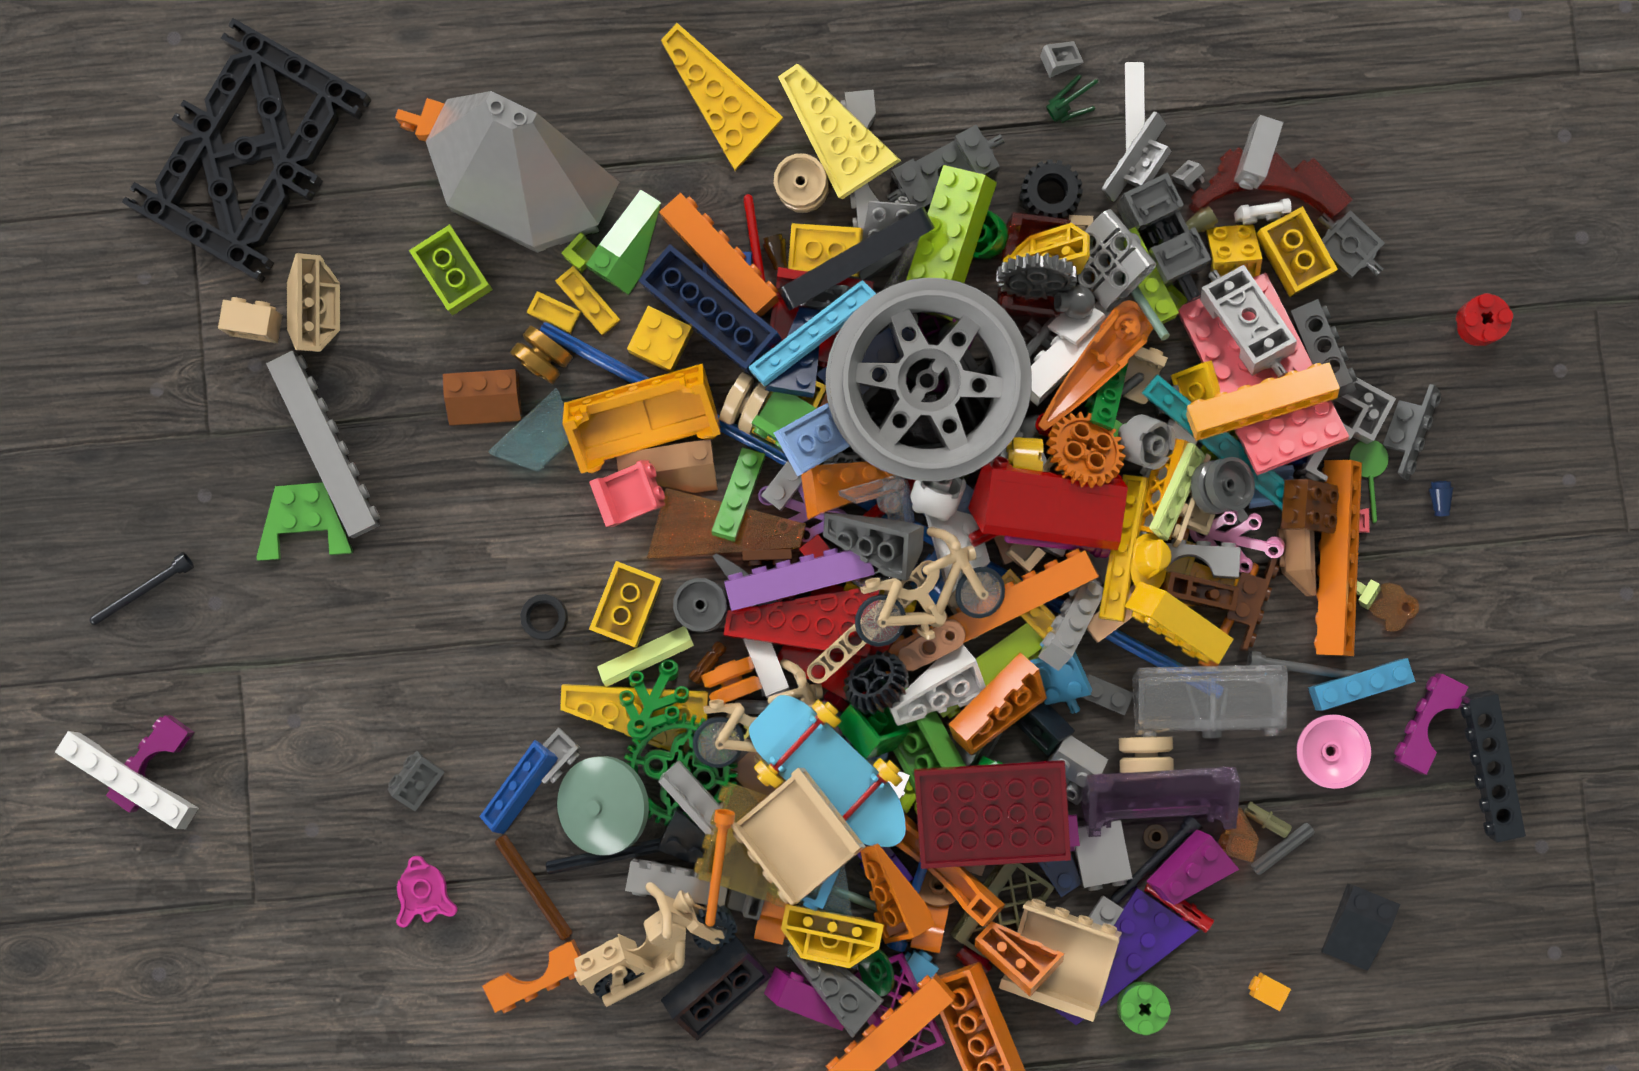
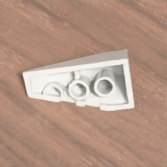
[889,644,986,726]

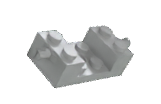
[1200,265,1297,378]

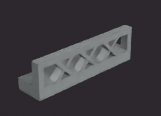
[659,760,737,855]

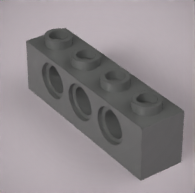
[1291,299,1358,401]

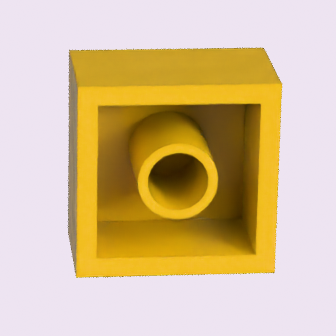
[627,306,693,373]

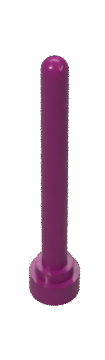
[1004,536,1111,558]

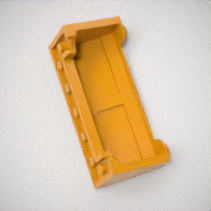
[562,363,721,474]

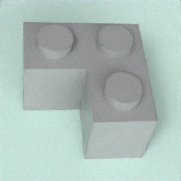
[1335,378,1396,444]

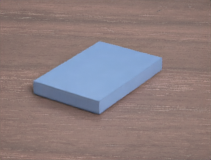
[774,403,850,476]

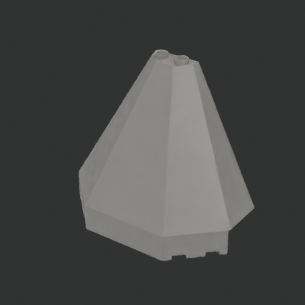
[426,91,620,253]

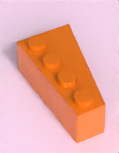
[949,653,1047,755]

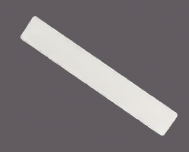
[1125,62,1145,151]

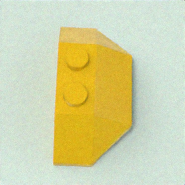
[1003,223,1090,275]
[781,904,884,968]

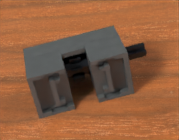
[1116,172,1211,302]

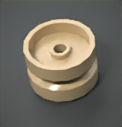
[774,154,829,213]
[719,372,771,435]
[1119,737,1174,775]

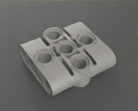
[1077,209,1156,312]

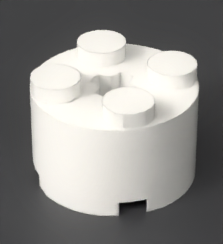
[910,477,966,521]

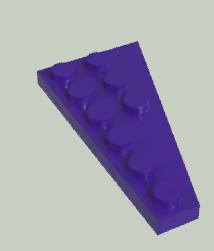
[1055,888,1199,1025]

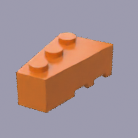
[975,921,1065,997]

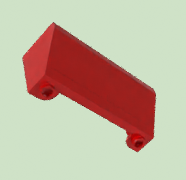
[968,456,1128,550]

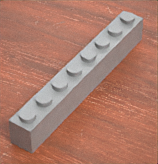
[266,351,380,538]

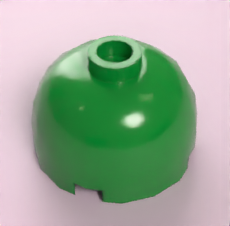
[973,211,1008,260]

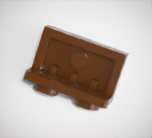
[742,536,792,566]

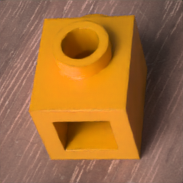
[1249,972,1291,1011]

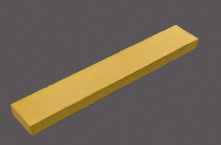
[1099,475,1149,622]

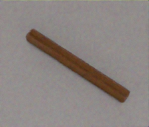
[495,835,572,940]

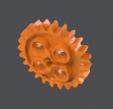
[1046,412,1126,488]

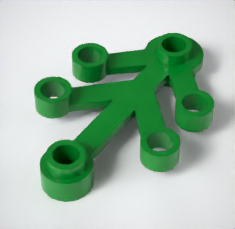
[619,659,689,740]

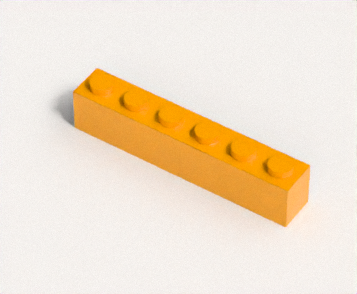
[1186,363,1340,441]

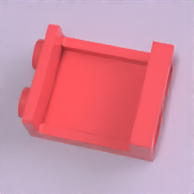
[589,460,665,527]

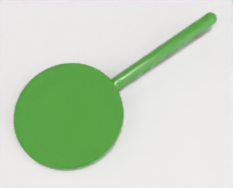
[1349,440,1388,523]

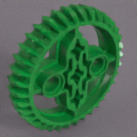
[624,713,738,826]

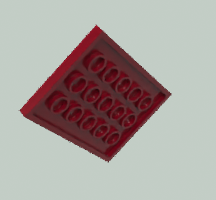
[914,760,1071,869]

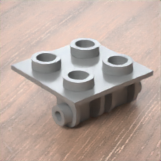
[862,196,916,248]

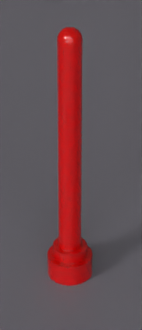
[743,194,766,283]

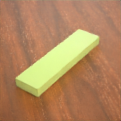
[1149,443,1206,541]
[597,626,694,687]

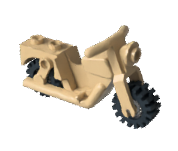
[574,882,737,1007]

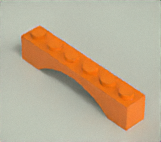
[895,814,1005,927]

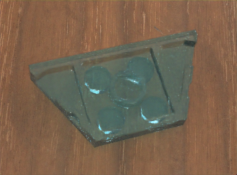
[488,388,569,472]

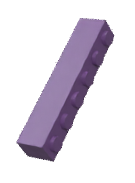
[724,548,875,611]

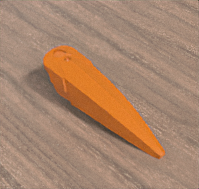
[1038,300,1153,431]

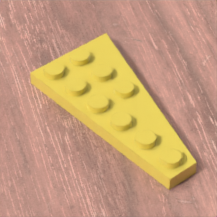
[778,64,901,199]

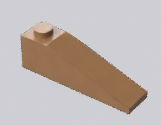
[616,439,718,493]

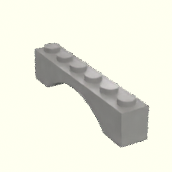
[840,90,880,230]

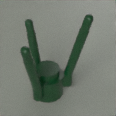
[1046,75,1098,123]

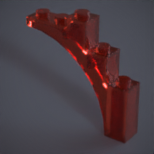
[1189,147,1353,219]

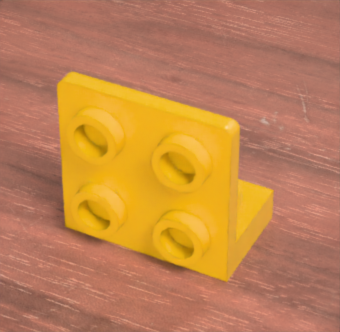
[1206,224,1262,282]

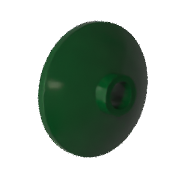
[859,949,894,996]

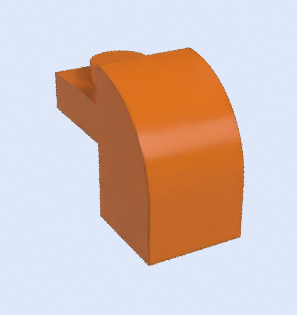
[395,98,444,141]

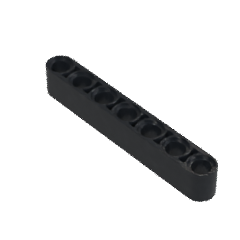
[777,207,935,311]

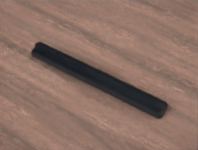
[546,838,661,874]

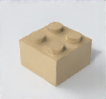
[218,297,283,344]

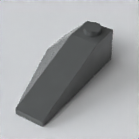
[823,512,924,581]

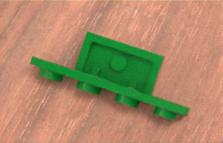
[1083,358,1130,431]

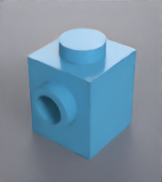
[899,949,939,984]

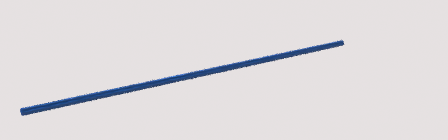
[540,322,1224,698]

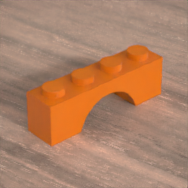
[482,939,581,1014]

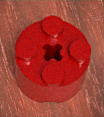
[1456,293,1513,346]

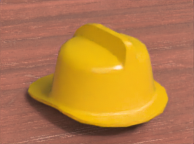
[1131,533,1172,588]

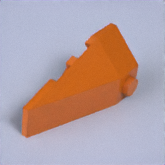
[861,843,935,944]

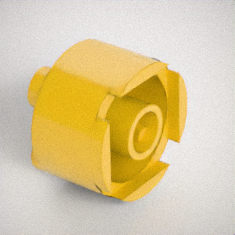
[1006,437,1043,472]

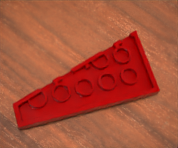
[723,588,880,657]

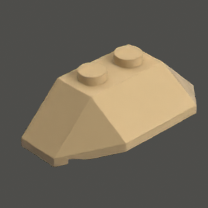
[287,253,340,352]

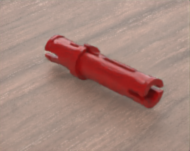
[1144,884,1214,933]

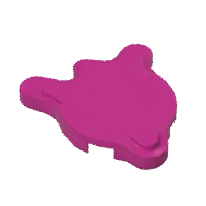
[396,856,458,928]

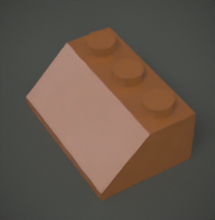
[443,369,522,426]

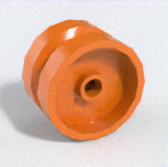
[701,656,763,704]

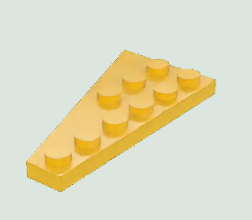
[661,23,783,171]
[560,684,708,760]

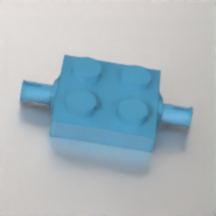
[1029,642,1092,714]

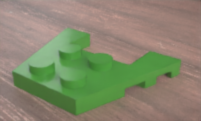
[257,483,353,561]

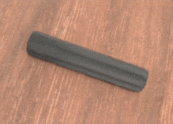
[1251,823,1315,875]

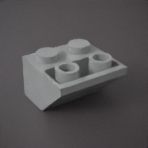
[1047,736,1108,805]

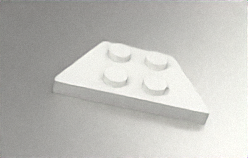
[925,511,990,594]

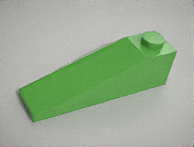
[586,190,661,295]

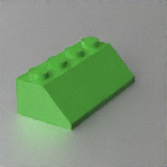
[893,687,966,792]

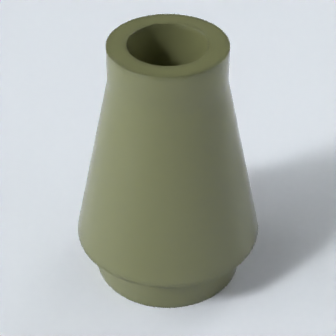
[1186,206,1218,233]

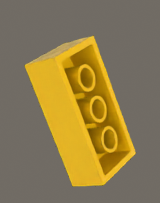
[1125,582,1234,664]

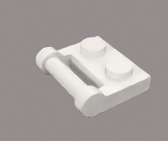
[1234,198,1291,225]

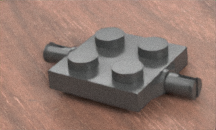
[1318,210,1385,279]

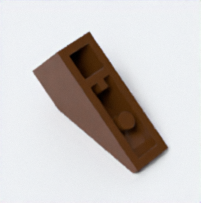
[1159,571,1239,611]

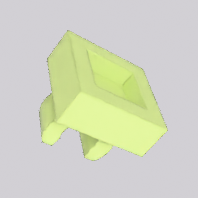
[1357,580,1381,610]

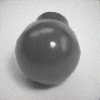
[1054,285,1095,319]

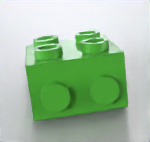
[751,392,816,450]

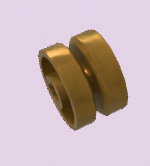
[510,325,573,384]

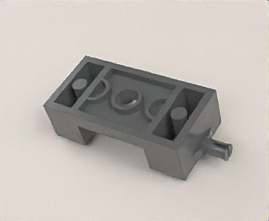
[886,124,1005,211]

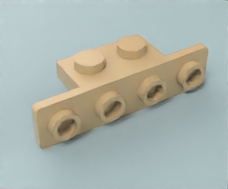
[1171,454,1215,548]

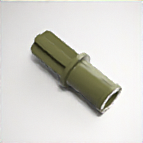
[1243,801,1292,838]

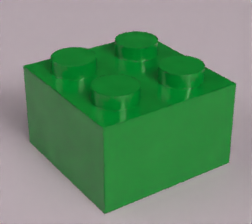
[838,704,910,760]

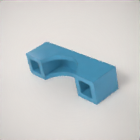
[1308,658,1415,711]

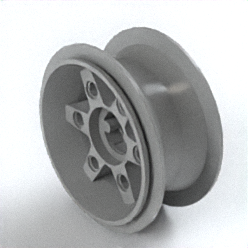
[826,278,1032,481]

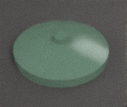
[557,756,649,855]

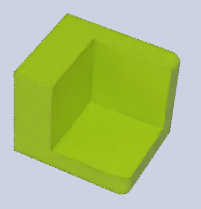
[562,232,597,273]

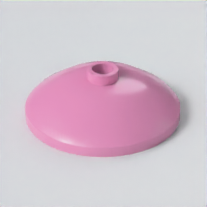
[1296,715,1371,789]

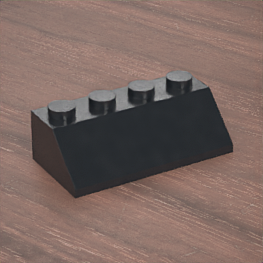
[661,935,772,1041]

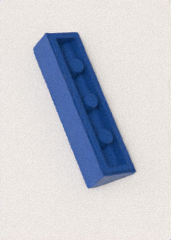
[479,740,558,834]

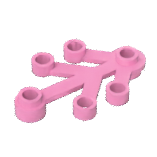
[1190,511,1285,573]

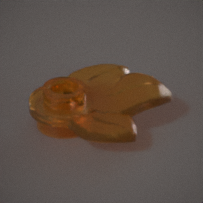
[1369,583,1419,631]

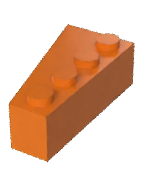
[801,461,904,519]

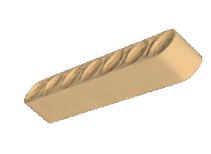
[807,560,940,683]

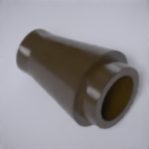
[763,233,788,270]

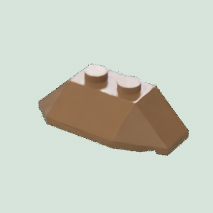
[1276,524,1316,596]

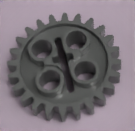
[997,253,1077,300]

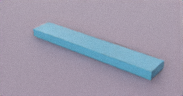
[749,280,876,387]

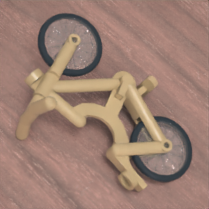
[855,527,1005,647]
[693,659,846,768]

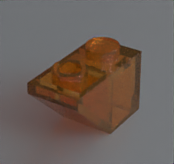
[1218,806,1259,862]

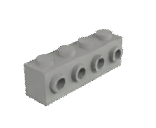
[1038,580,1104,671]

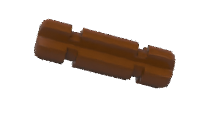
[689,641,727,684]

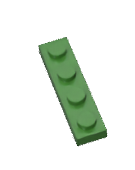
[712,447,765,542]

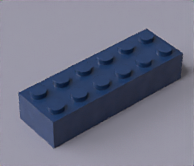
[638,244,782,376]

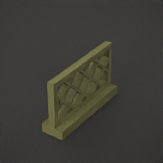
[950,863,1055,963]

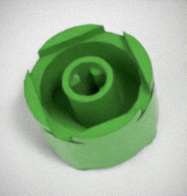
[1117,982,1171,1035]

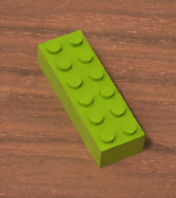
[906,165,997,321]

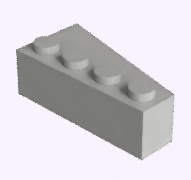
[625,858,730,909]

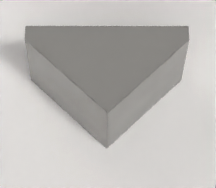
[1040,41,1084,78]

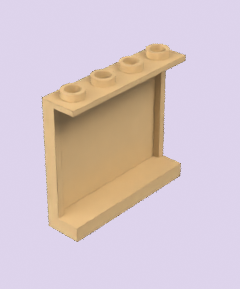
[731,768,866,905]
[999,899,1122,1022]

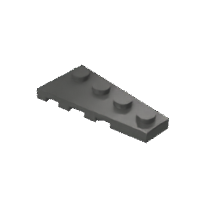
[791,950,884,1038]

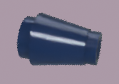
[1429,481,1454,516]

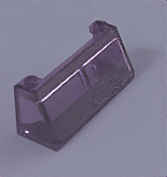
[1081,766,1240,837]

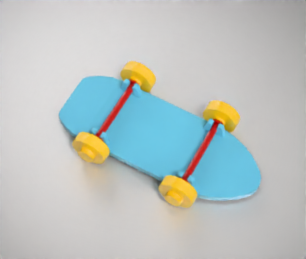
[749,695,906,847]

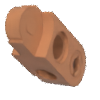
[898,619,966,671]

